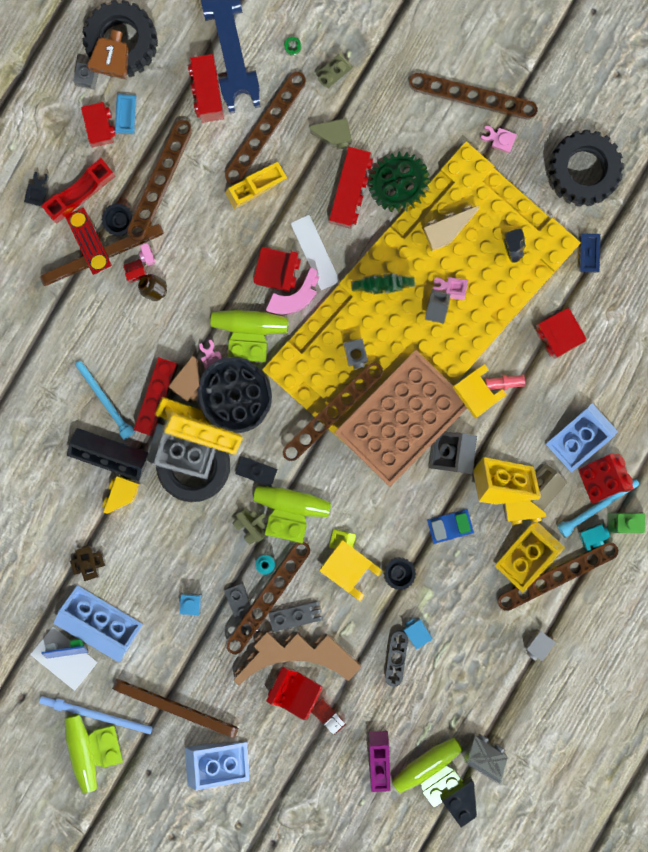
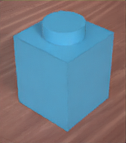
[179,593,202,616]
[403,618,432,649]

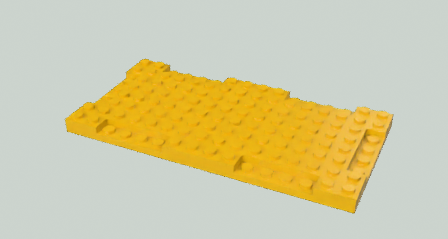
[262,141,581,445]

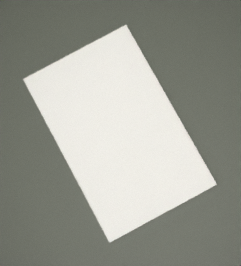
[30,627,98,691]

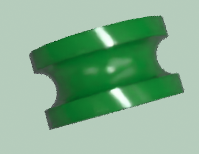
[284,37,301,56]

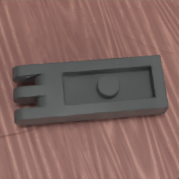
[224,583,261,635]
[269,601,323,632]

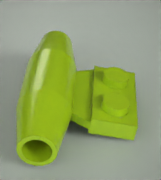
[211,310,289,362]
[253,486,332,544]
[64,714,123,793]
[391,737,463,807]

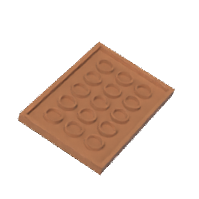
[335,350,467,487]

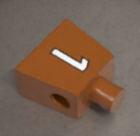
[88,30,128,80]

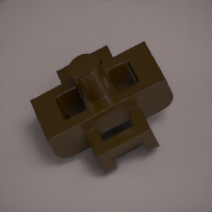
[70,546,106,581]

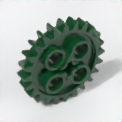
[368,151,431,213]
[351,274,415,294]

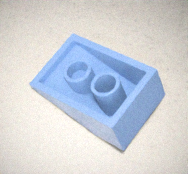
[546,403,618,473]
[185,742,249,790]

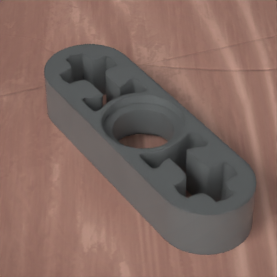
[385,630,408,687]

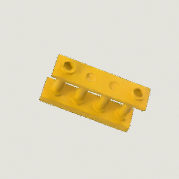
[155,397,243,455]

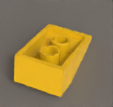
[473,457,541,504]
[495,522,565,593]

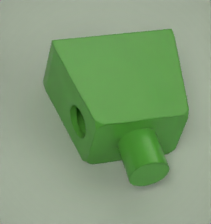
[608,513,645,533]

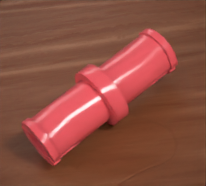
[485,374,525,390]

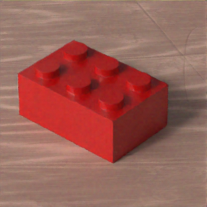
[188,54,224,123]

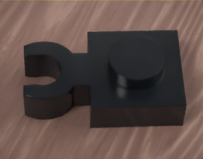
[24,171,49,207]

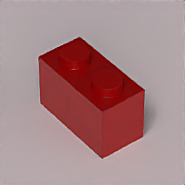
[81,102,116,148]

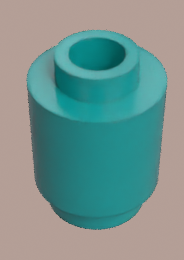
[255,554,275,575]

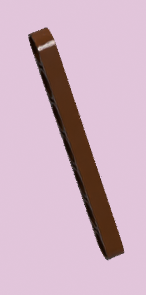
[225,72,306,185]
[409,73,538,120]
[128,120,192,241]
[40,224,164,286]
[283,362,383,461]
[225,542,310,655]
[497,542,619,611]
[112,679,239,738]

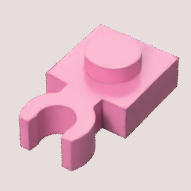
[480,126,517,153]
[139,243,156,266]
[433,278,468,300]
[199,340,222,370]

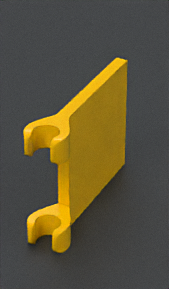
[453,364,507,419]
[319,540,383,601]

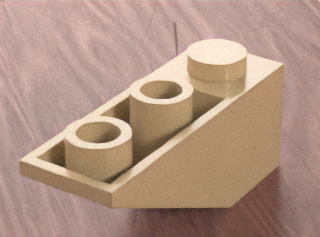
[423,205,479,251]

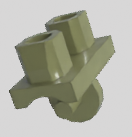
[316,52,353,88]
[232,508,266,545]

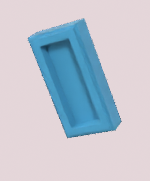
[115,94,137,134]

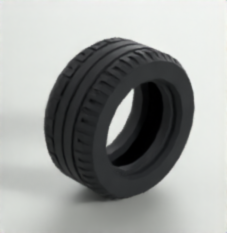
[156,449,230,502]

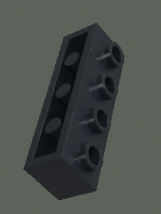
[67,428,148,481]

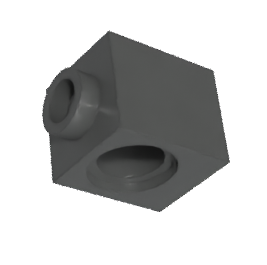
[73,62,99,90]
[425,290,451,324]
[343,338,368,369]

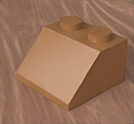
[169,356,201,402]

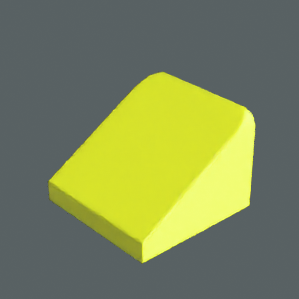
[329,529,356,549]

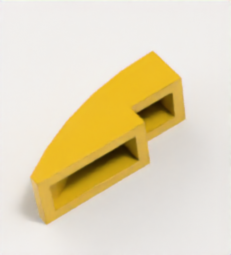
[225,162,287,209]

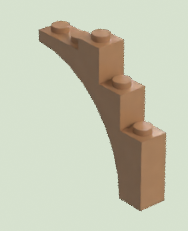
[233,631,361,685]

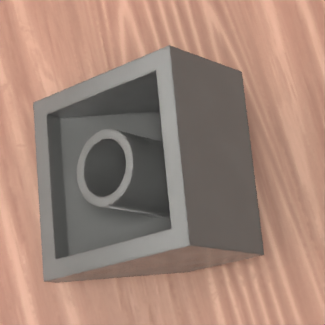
[429,432,477,474]

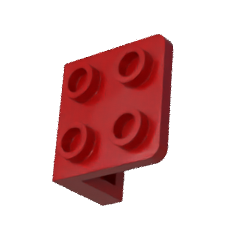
[253,247,301,293]
[535,308,586,359]
[579,454,634,503]
[266,667,322,720]

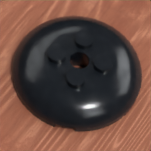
[197,357,272,433]

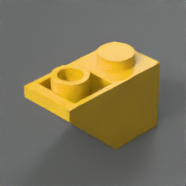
[102,476,140,514]
[504,501,546,525]

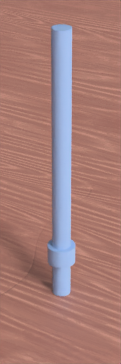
[39,696,153,734]

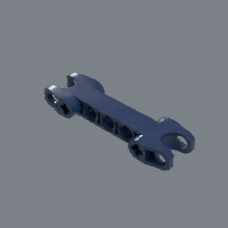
[201,0,260,114]

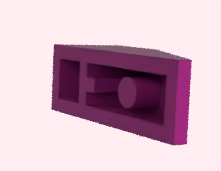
[369,731,391,792]

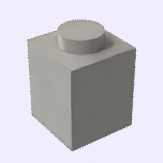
[524,629,556,661]

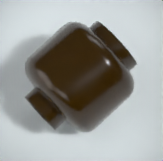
[138,274,167,302]

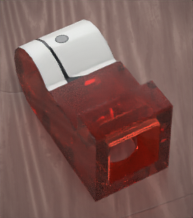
[311,697,346,735]

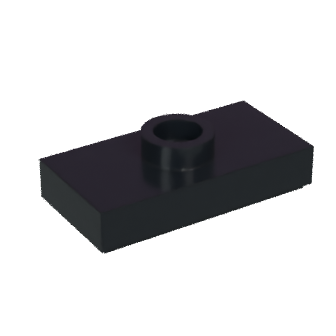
[235,456,278,487]

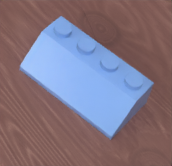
[53,585,143,663]

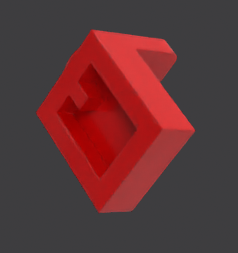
[123,259,147,283]

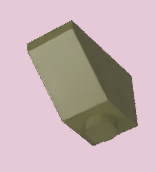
[310,118,352,150]

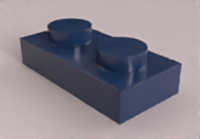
[579,233,601,273]

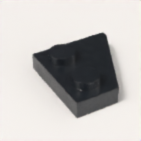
[440,777,477,828]

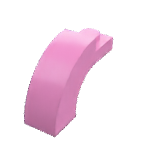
[266,268,319,316]

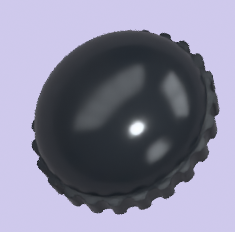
[101,203,134,236]
[383,557,416,590]

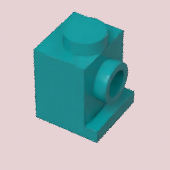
[578,524,610,551]

